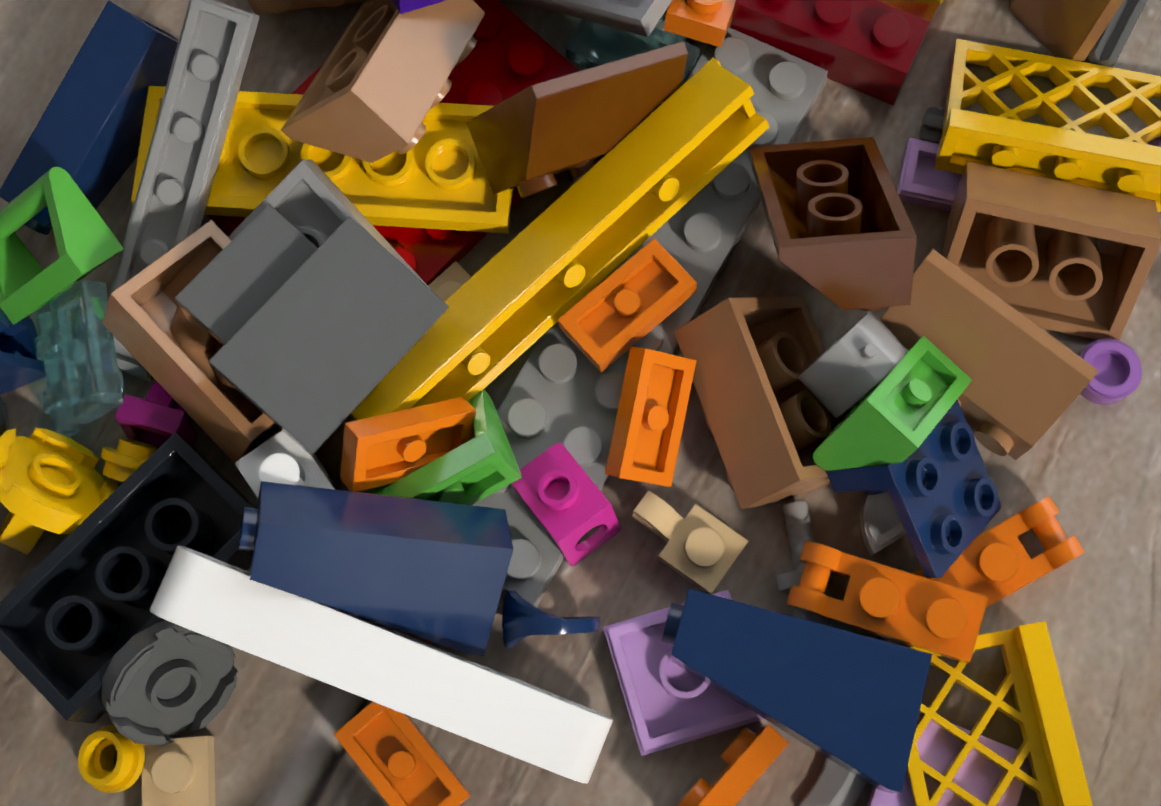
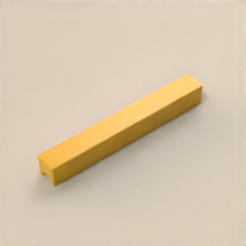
[350,57,770,421]

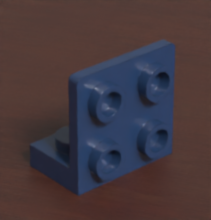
[825,400,1001,578]

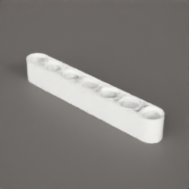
[150,545,613,784]

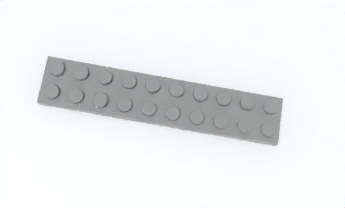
[473,27,828,608]

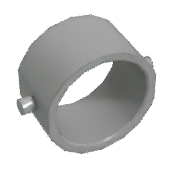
[797,311,909,418]

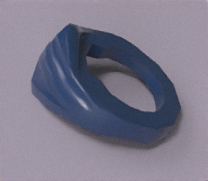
[502,591,600,649]

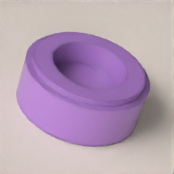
[1078,338,1142,405]

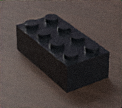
[0,432,256,724]

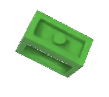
[0,167,124,325]
[813,335,972,471]
[373,389,522,505]

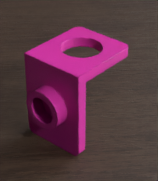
[511,443,621,567]

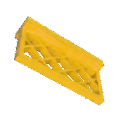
[934,39,1161,212]
[907,621,1093,806]

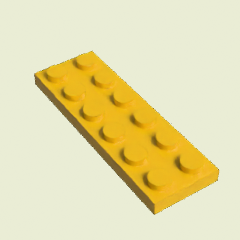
[131,86,513,234]

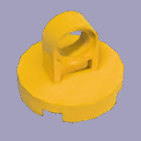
[0,428,118,555]

